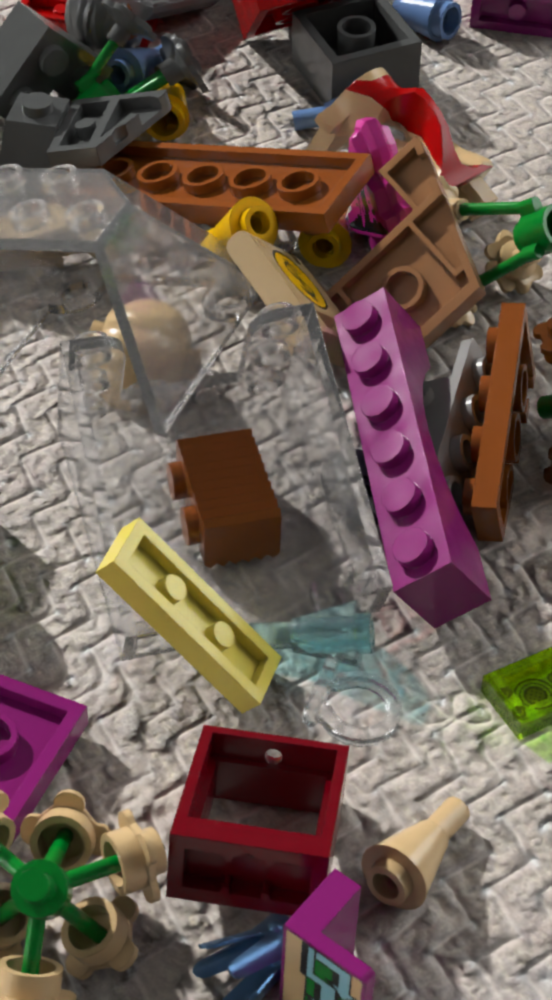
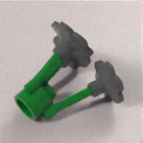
[72,0,209,103]

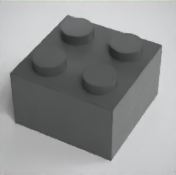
[292,0,422,103]

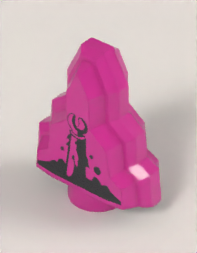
[348,117,412,250]

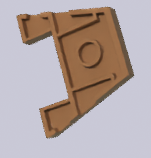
[291,136,486,349]

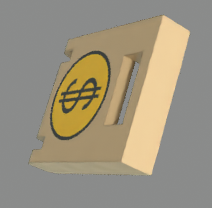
[226,230,345,368]

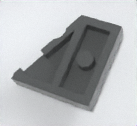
[46,89,172,172]

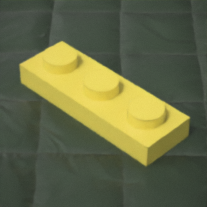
[95,517,282,714]

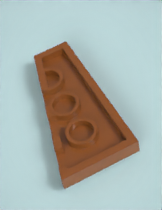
[462,303,536,542]

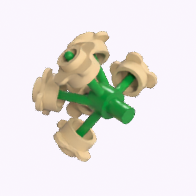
[0,789,167,1000]

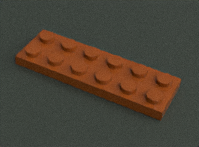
[43,141,375,235]

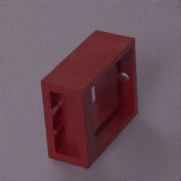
[166,725,350,916]

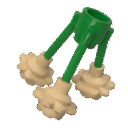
[439,175,552,328]

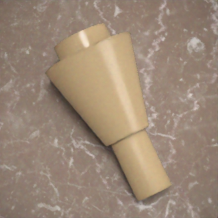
[361,797,470,910]

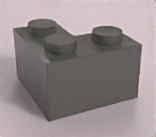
[0,0,113,119]

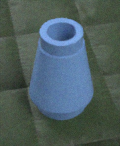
[392,0,462,42]

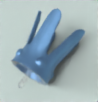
[192,913,289,1000]

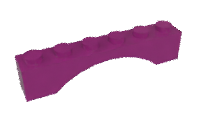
[334,287,492,629]

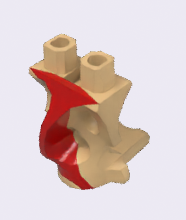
[306,67,498,225]

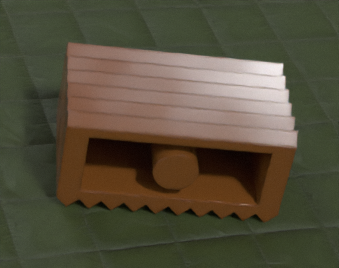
[167,428,282,569]

